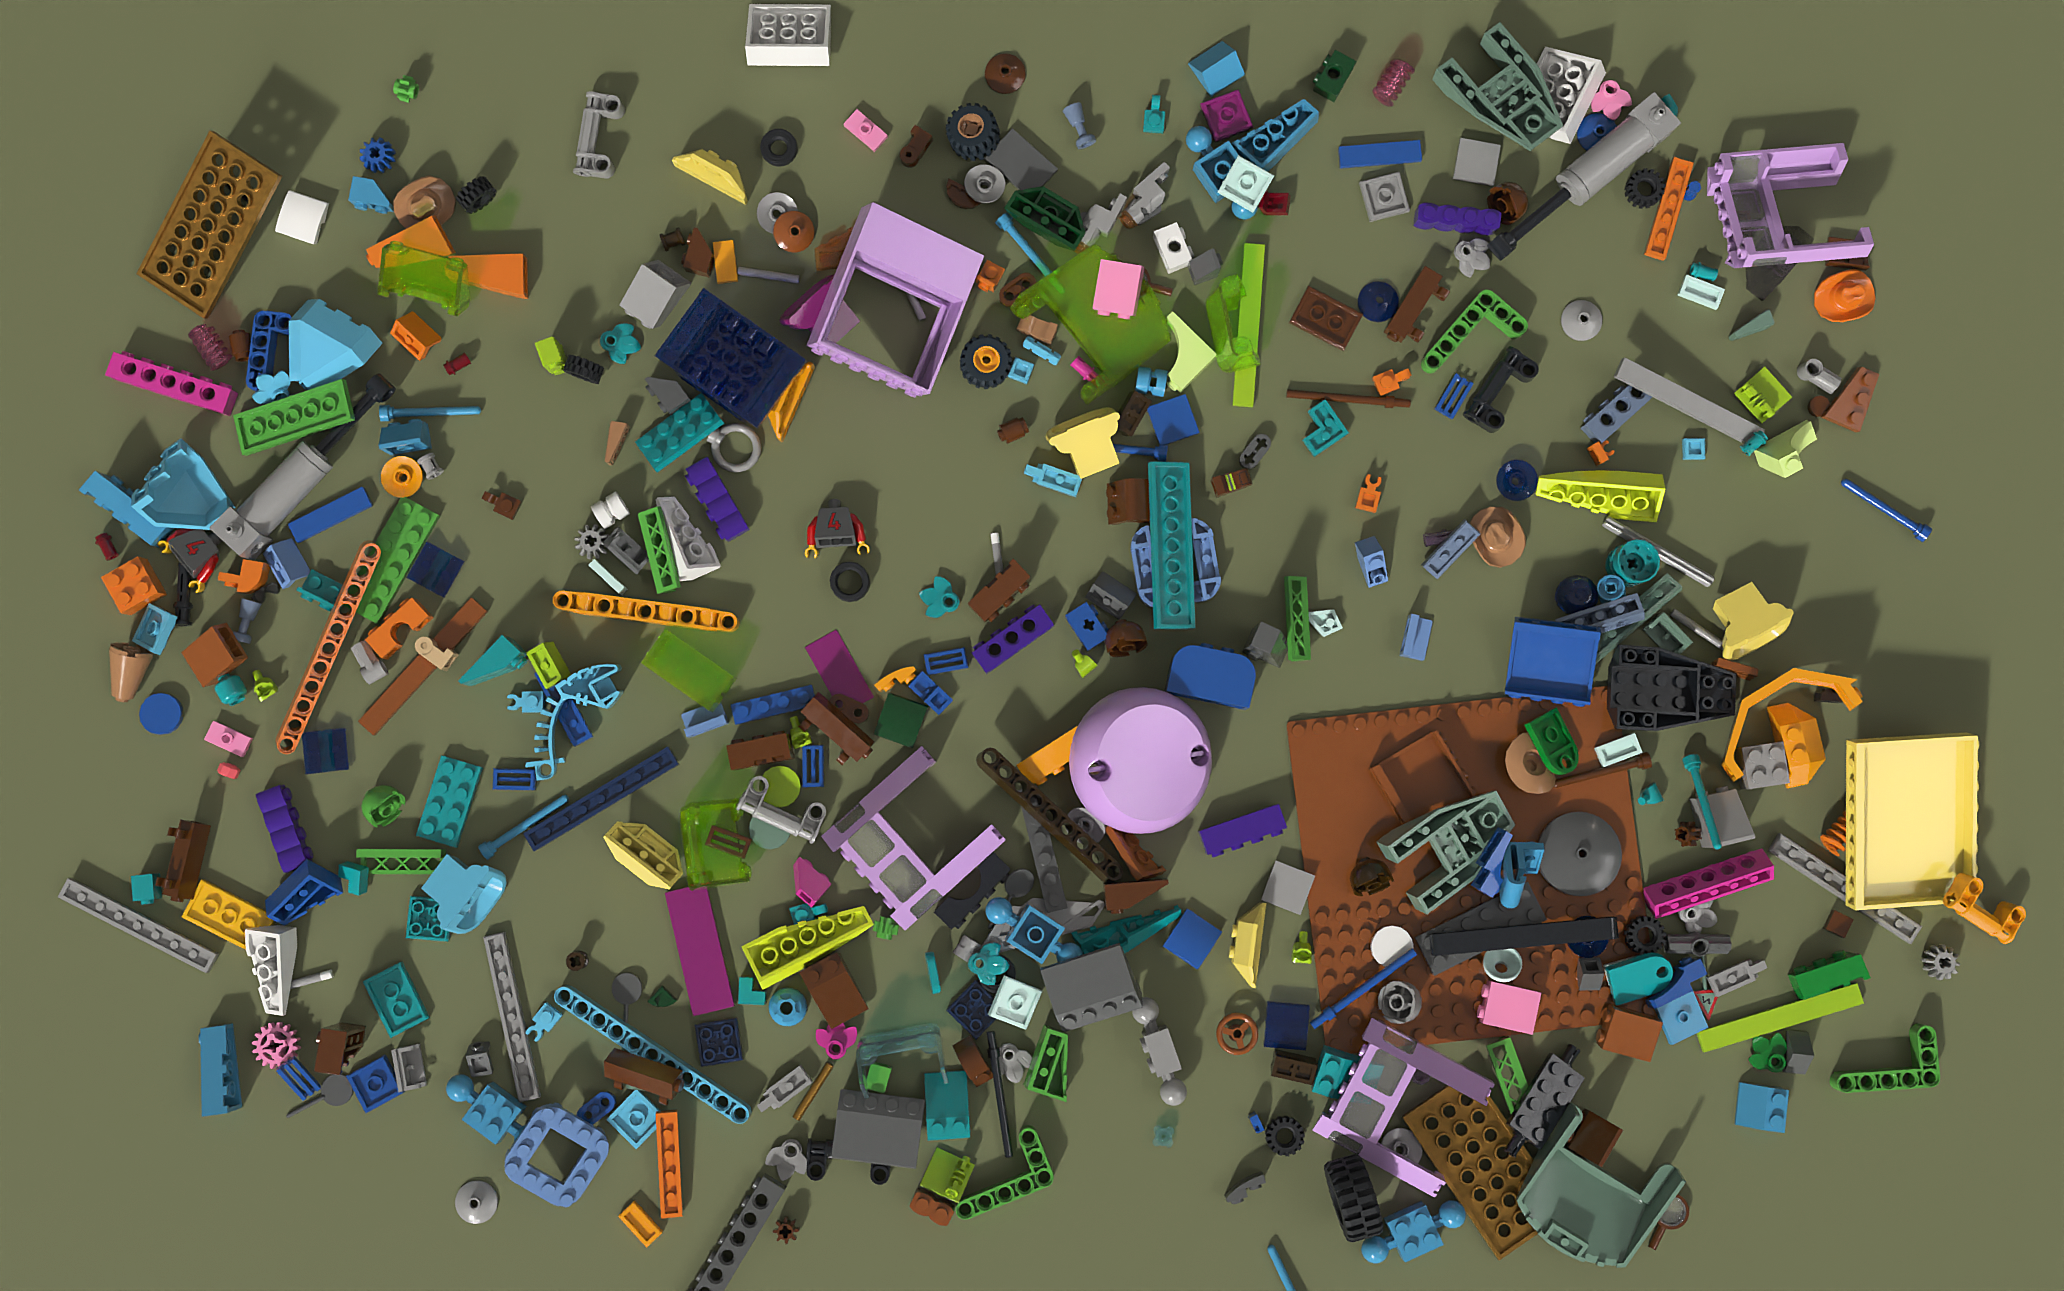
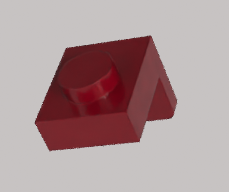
[1258,190,1291,215]

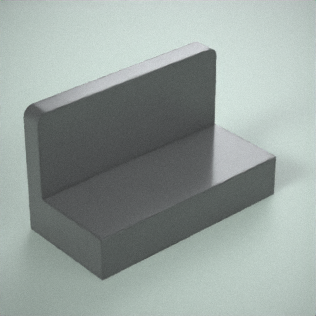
[1085,572,1137,620]

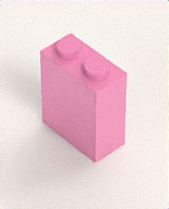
[1093,259,1144,320]
[1477,980,1541,1035]

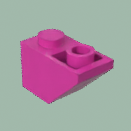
[793,857,831,908]

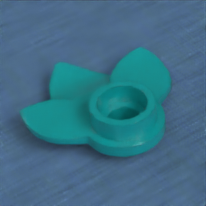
[600,323,641,364]
[919,576,960,618]
[968,943,1009,985]

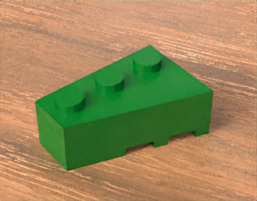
[1788,950,1871,1000]

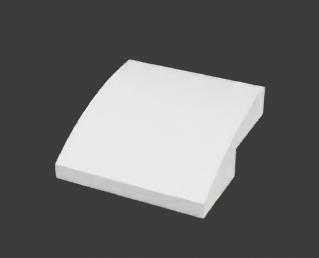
[275,190,329,244]

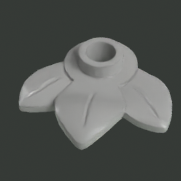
[1454,238,1490,278]
[1678,900,1717,933]
[999,1043,1032,1083]
[765,1139,807,1181]

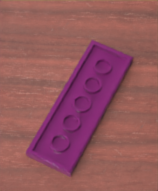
[665,883,735,1016]

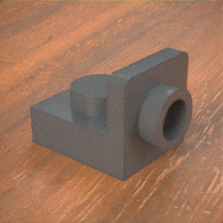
[466,1041,494,1077]

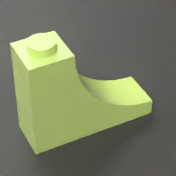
[1166,311,1217,393]
[1754,420,1817,478]

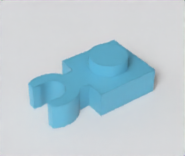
[507,691,545,713]
[526,1002,563,1042]

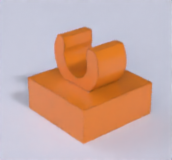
[1587,441,1614,466]

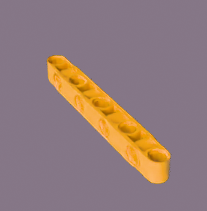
[553,591,740,633]

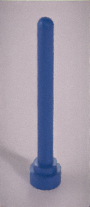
[1113,444,1168,462]
[1841,479,1932,542]

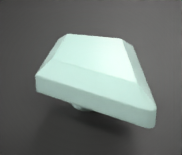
[1309,609,1343,637]

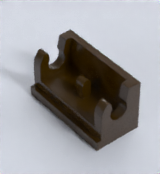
[1117,390,1152,437]
[1271,1049,1318,1085]

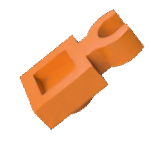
[1355,474,1381,513]

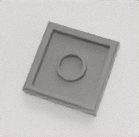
[1453,138,1501,186]
[1359,172,1410,222]
[1261,861,1315,915]

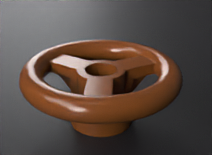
[1216,1013,1258,1055]

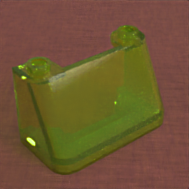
[377,241,470,316]
[1205,274,1261,373]
[680,798,752,891]

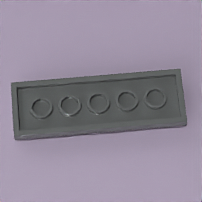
[1414,882,1547,976]

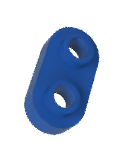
[576,1091,616,1125]

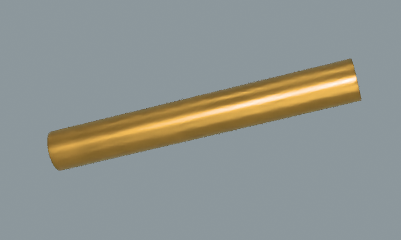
[792,1062,834,1121]

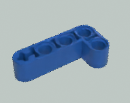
[246,311,292,392]

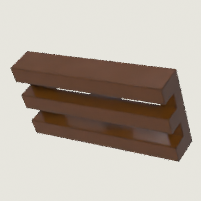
[705,825,752,859]

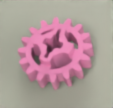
[252,1022,301,1069]

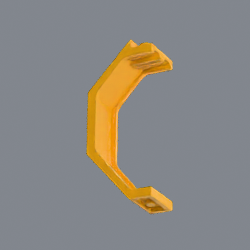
[1721,668,1863,782]

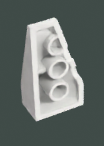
[656,497,721,581]
[245,925,297,1016]

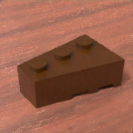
[726,731,795,771]
[314,1022,366,1075]

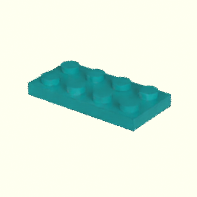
[635,393,724,473]
[416,755,483,848]

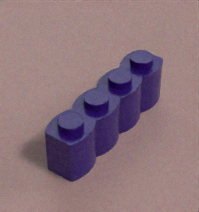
[1414,203,1501,235]
[685,457,750,542]
[256,785,314,873]

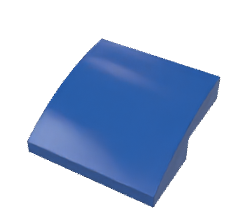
[1163,908,1222,969]

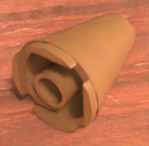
[109,642,153,702]

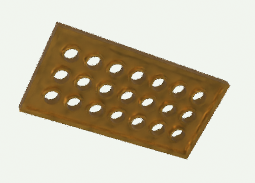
[136,130,283,319]
[1401,1085,1538,1260]

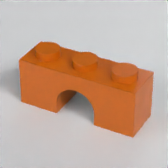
[365,598,434,660]

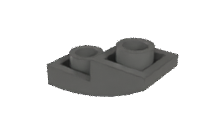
[1224,1171,1266,1204]

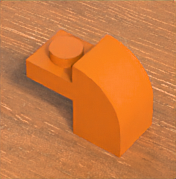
[218,559,270,594]

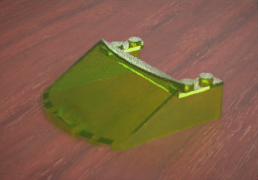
[1010,244,1171,405]

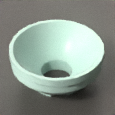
[1483,949,1522,982]

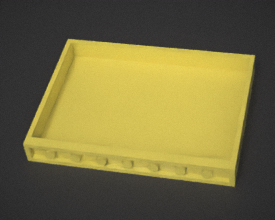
[1846,732,1979,910]

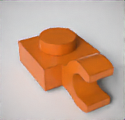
[1372,369,1411,397]

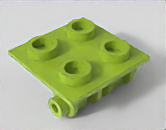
[1734,366,1792,424]
[920,1147,975,1203]

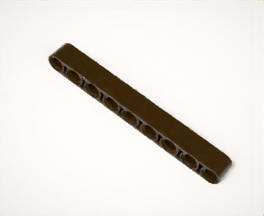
[976,748,1123,883]

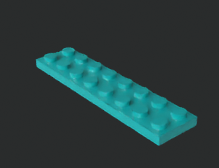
[1148,462,1195,629]

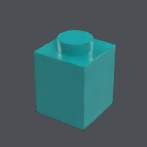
[131,873,162,905]

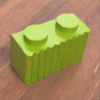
[535,336,567,375]

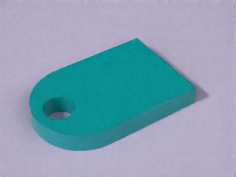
[1605,953,1673,1006]

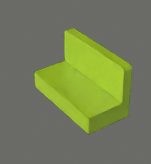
[526,642,571,689]

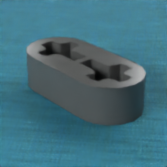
[1239,434,1271,470]

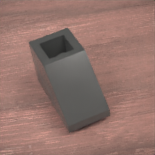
[1187,248,1223,285]
[645,377,691,415]

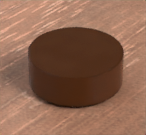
[1807,396,1830,417]

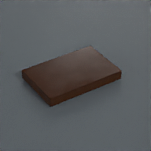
[1289,286,1363,351]

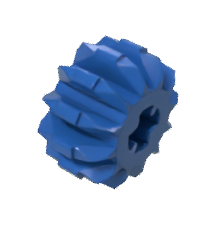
[359,137,396,173]

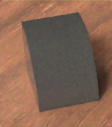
[1577,957,1604,991]

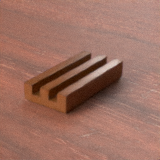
[1711,657,1759,681]

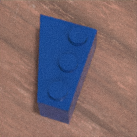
[265,859,343,925]

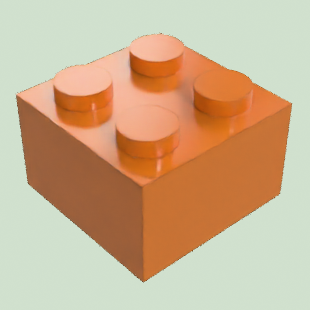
[101,556,167,615]

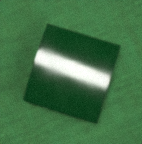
[874,692,928,748]

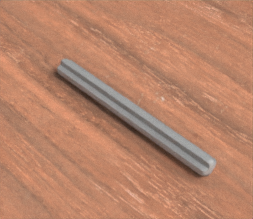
[1602,517,1714,587]

